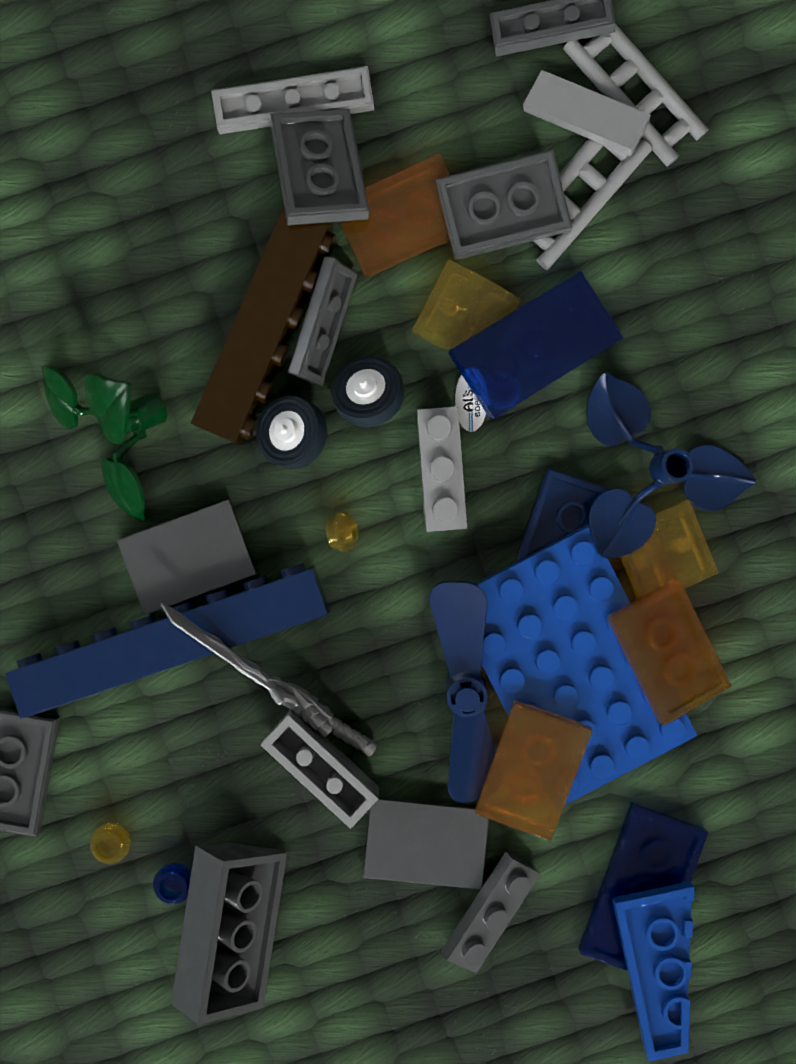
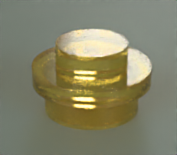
[90,823,131,864]

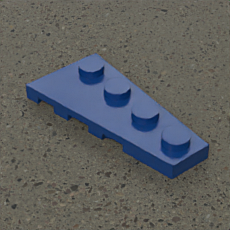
[612,881,695,1061]

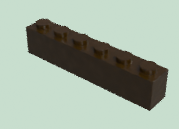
[190,206,337,446]

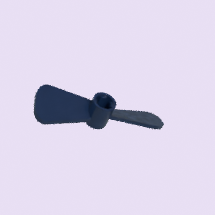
[429,581,502,803]

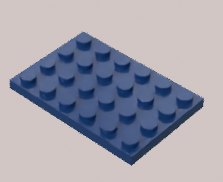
[475,525,698,809]

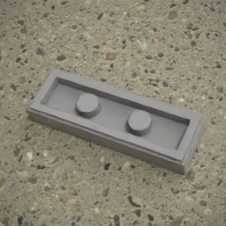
[523,70,651,156]

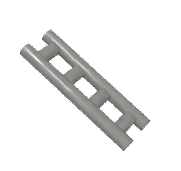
[563,24,709,167]
[533,139,652,270]

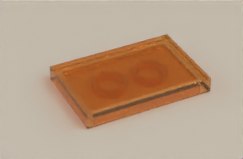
[339,153,450,279]
[606,579,731,725]
[475,700,592,841]

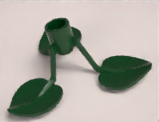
[41,365,167,521]

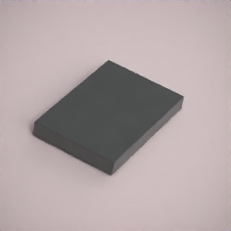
[270,109,369,225]
[435,149,573,260]
[117,500,257,615]
[0,707,60,837]
[363,796,490,890]

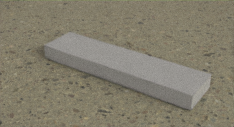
[211,66,374,134]

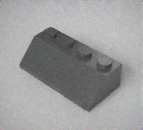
[171,842,287,1025]

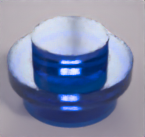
[153,863,191,904]

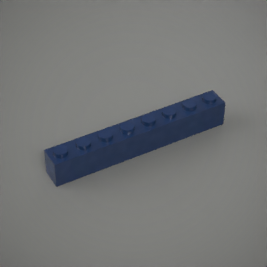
[5,563,330,719]

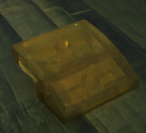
[412,259,521,371]
[620,500,719,605]

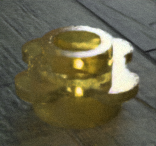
[326,512,358,552]

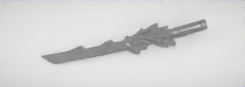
[161,603,377,756]

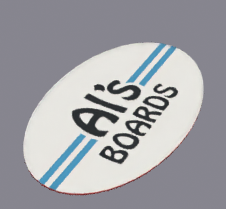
[455,368,488,432]

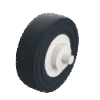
[332,356,404,427]
[256,396,327,469]

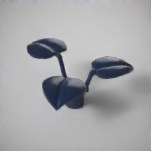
[586,373,756,558]

